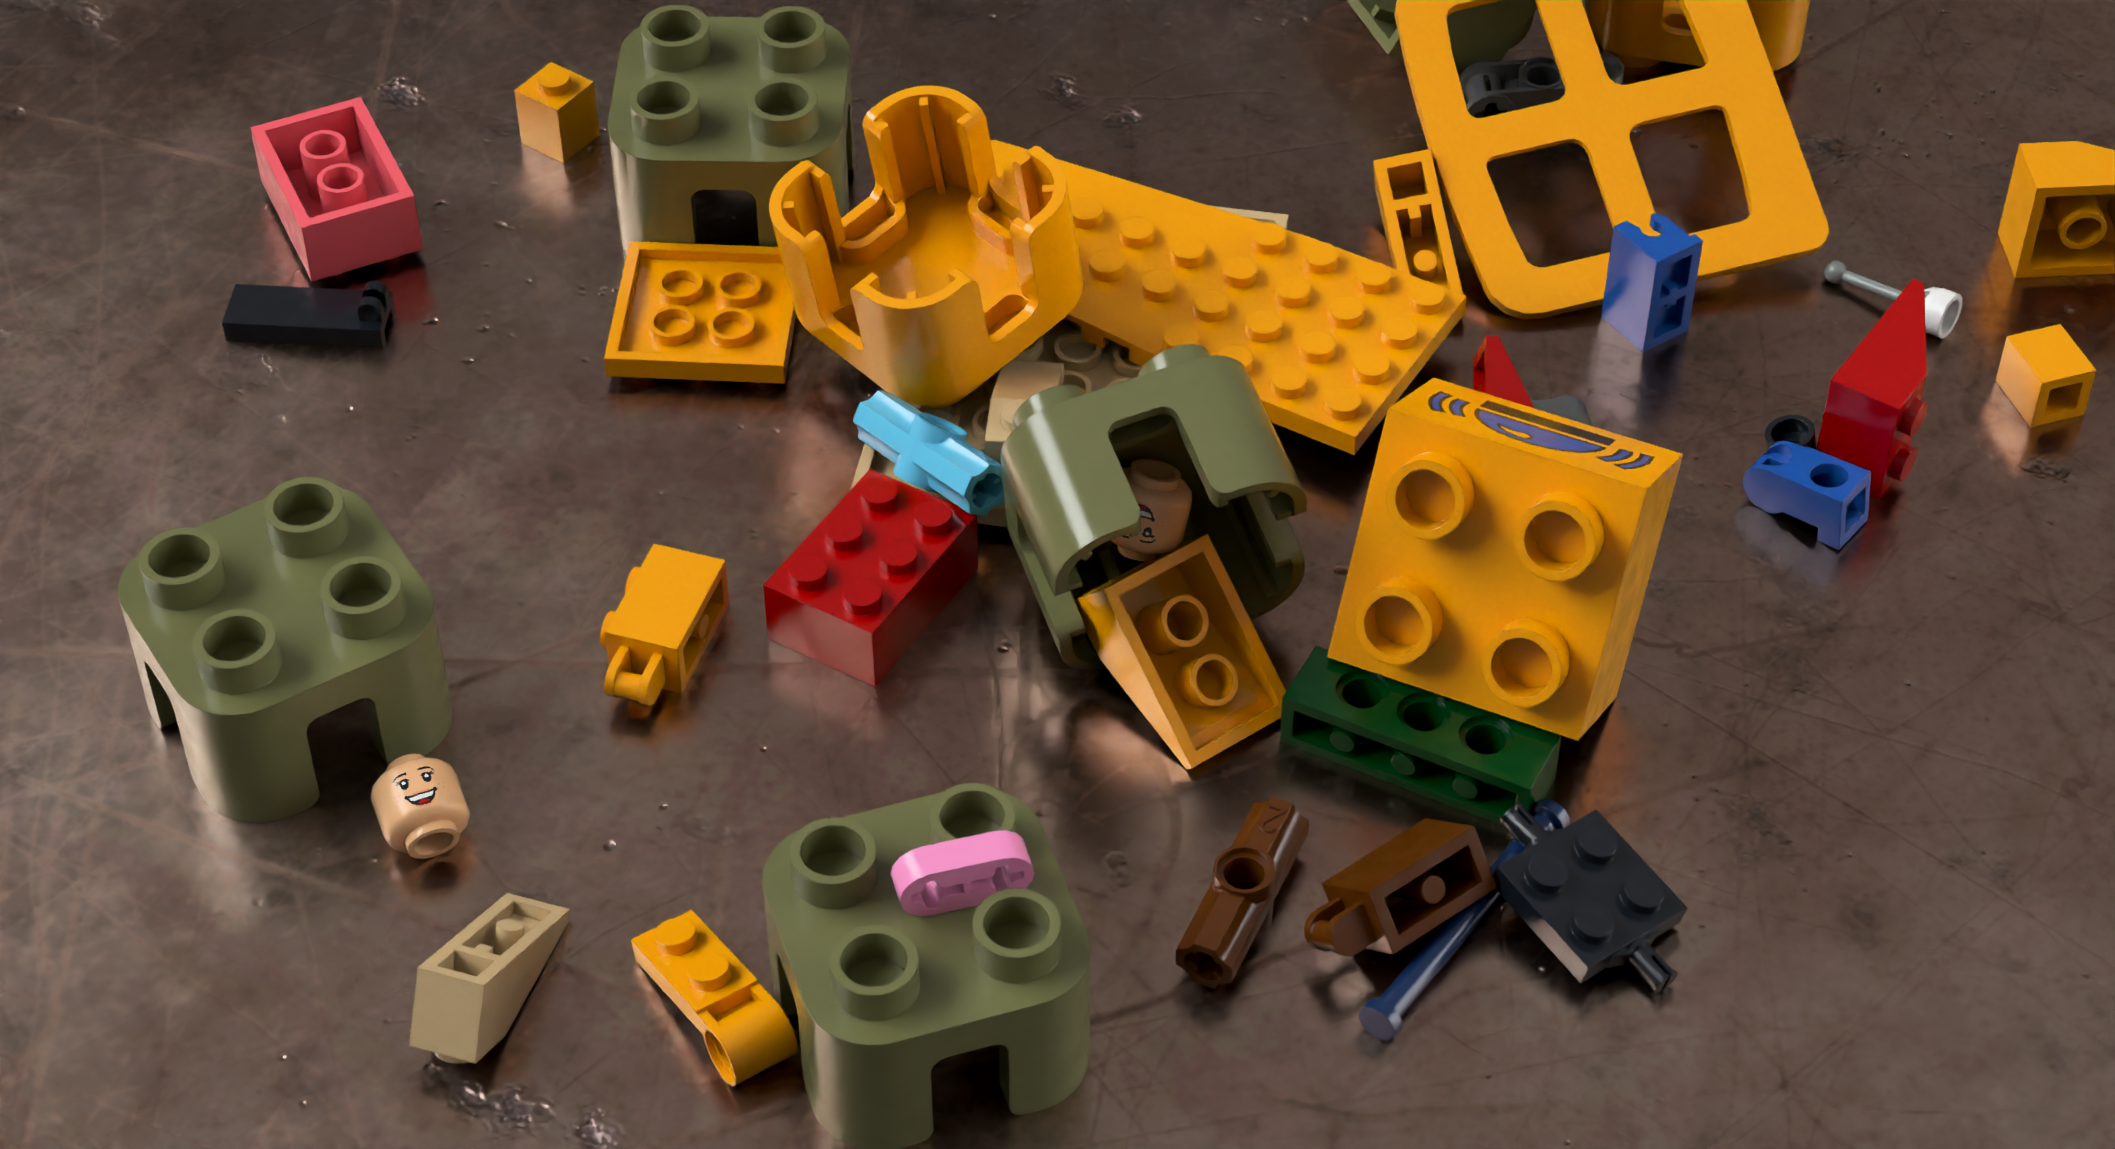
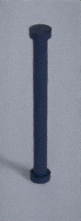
[1358,798,1570,1041]

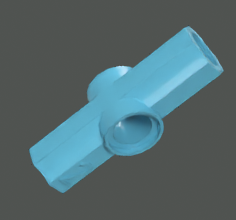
[852,390,1005,517]

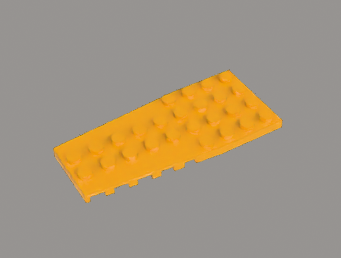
[991,140,1466,455]

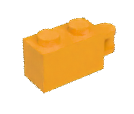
[600,544,730,706]

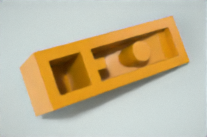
[1373,149,1466,313]

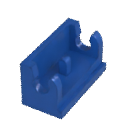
[1601,214,1703,352]

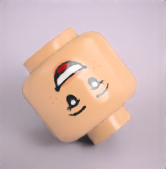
[1110,459,1192,561]
[371,754,470,859]

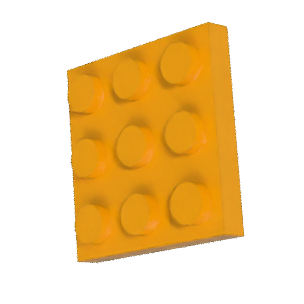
[604,241,796,384]

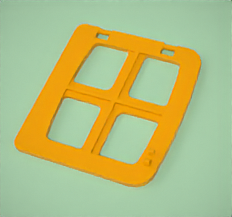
[1395,0,1829,320]

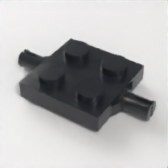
[1493,803,1688,993]

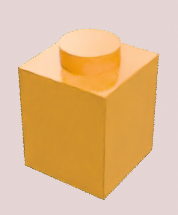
[514,62,600,163]
[1996,324,2097,428]

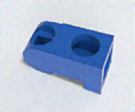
[1742,441,1871,550]

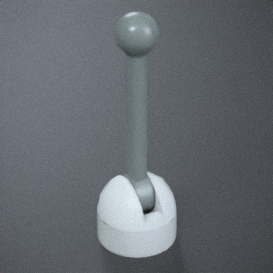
[1824,260,1962,339]

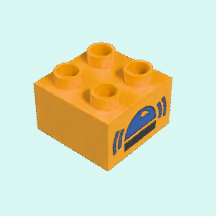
[1327,378,1683,741]

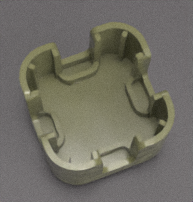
[607,5,855,252]
[1000,344,1307,670]
[118,477,453,823]
[762,783,1091,1149]

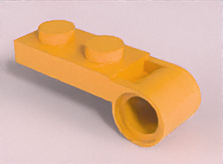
[631,909,798,1086]

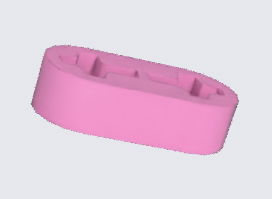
[891,830,1035,917]

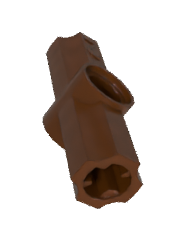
[1175,796,1309,988]

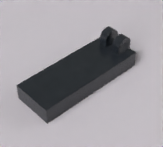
[222,281,395,348]

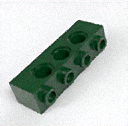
[1280,645,1561,827]

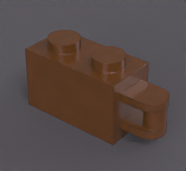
[1304,818,1497,956]

